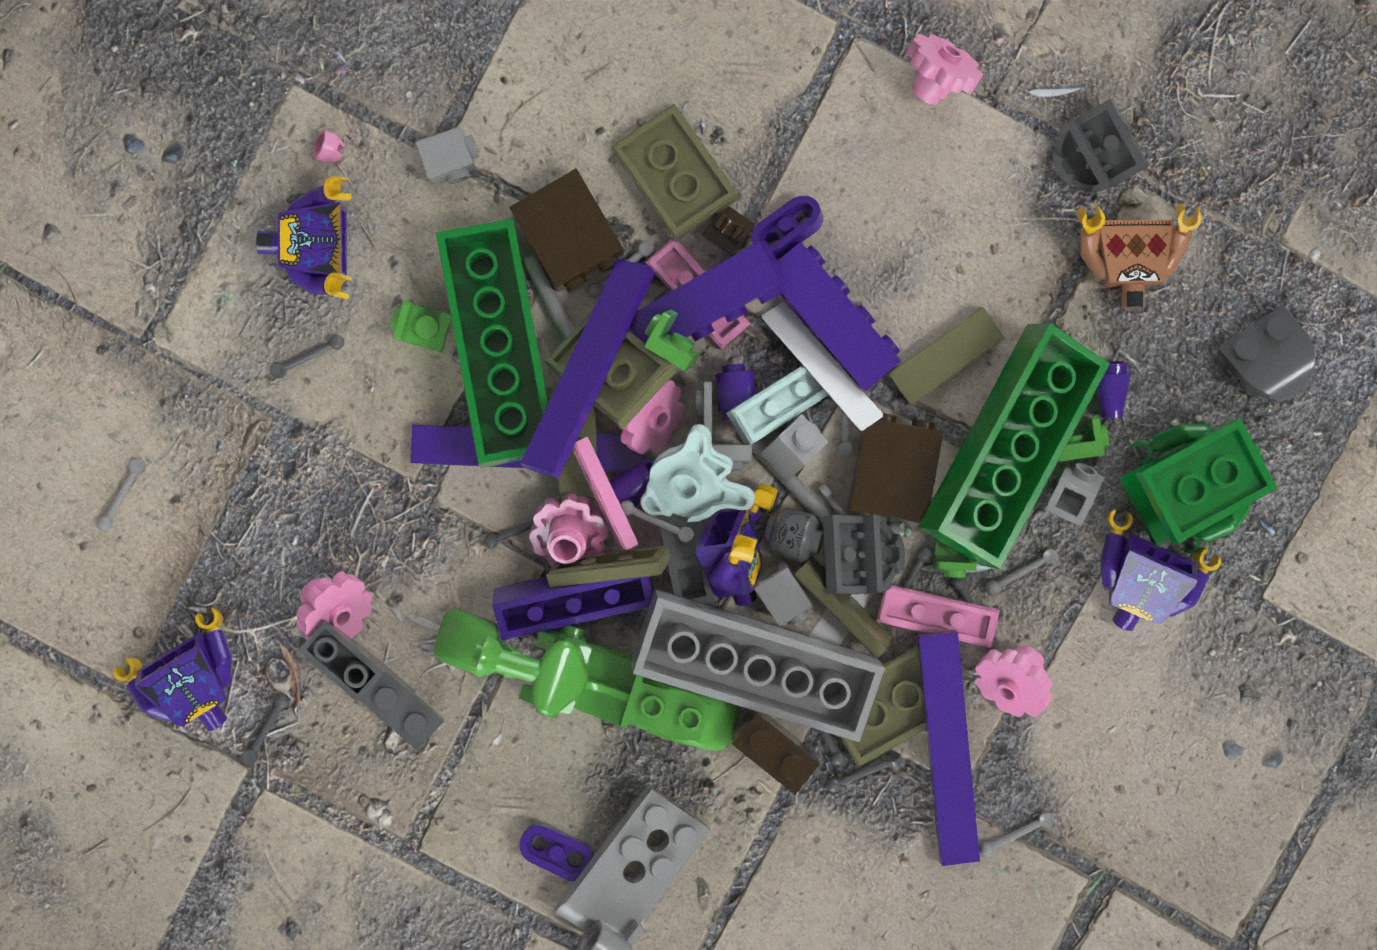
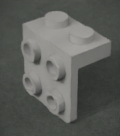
[696,382,752,472]

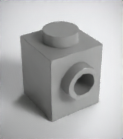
[416,126,480,185]
[760,414,829,481]
[1045,461,1105,527]
[754,559,813,627]

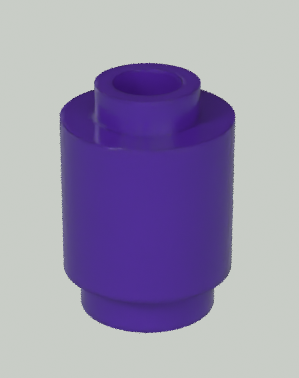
[715,364,755,421]

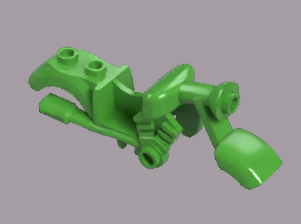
[434,608,739,751]

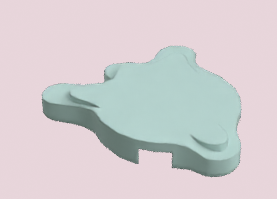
[640,424,755,522]

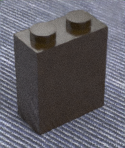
[509,168,625,293]
[847,413,944,523]
[731,709,820,795]

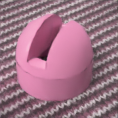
[312,130,345,164]

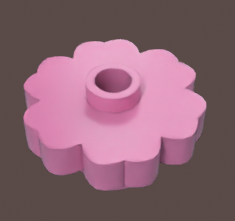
[906,34,983,105]
[618,380,684,454]
[529,493,609,567]
[296,572,372,640]
[975,646,1053,717]

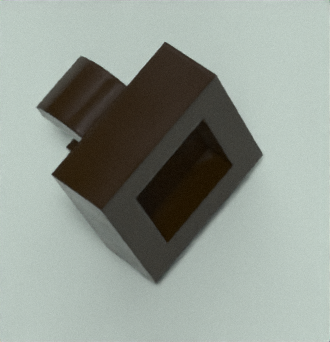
[702,206,755,257]

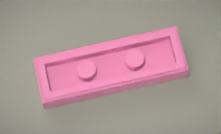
[646,238,751,350]
[572,437,639,550]
[876,584,1000,648]

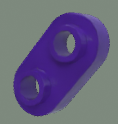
[751,196,823,259]
[519,823,594,881]

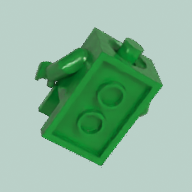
[1118,418,1278,554]

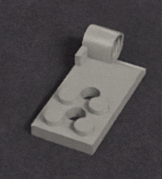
[554,784,710,950]

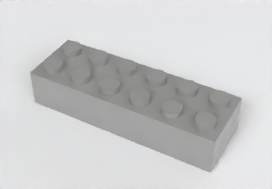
[630,589,885,742]

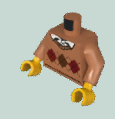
[1077,204,1202,309]

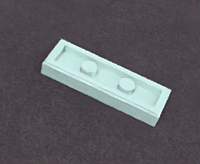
[726,365,829,445]

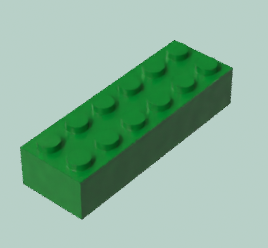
[435,219,548,468]
[918,323,1110,569]

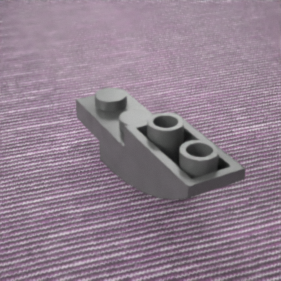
[657,513,717,608]
[298,620,444,750]

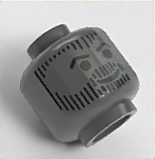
[764,508,824,563]

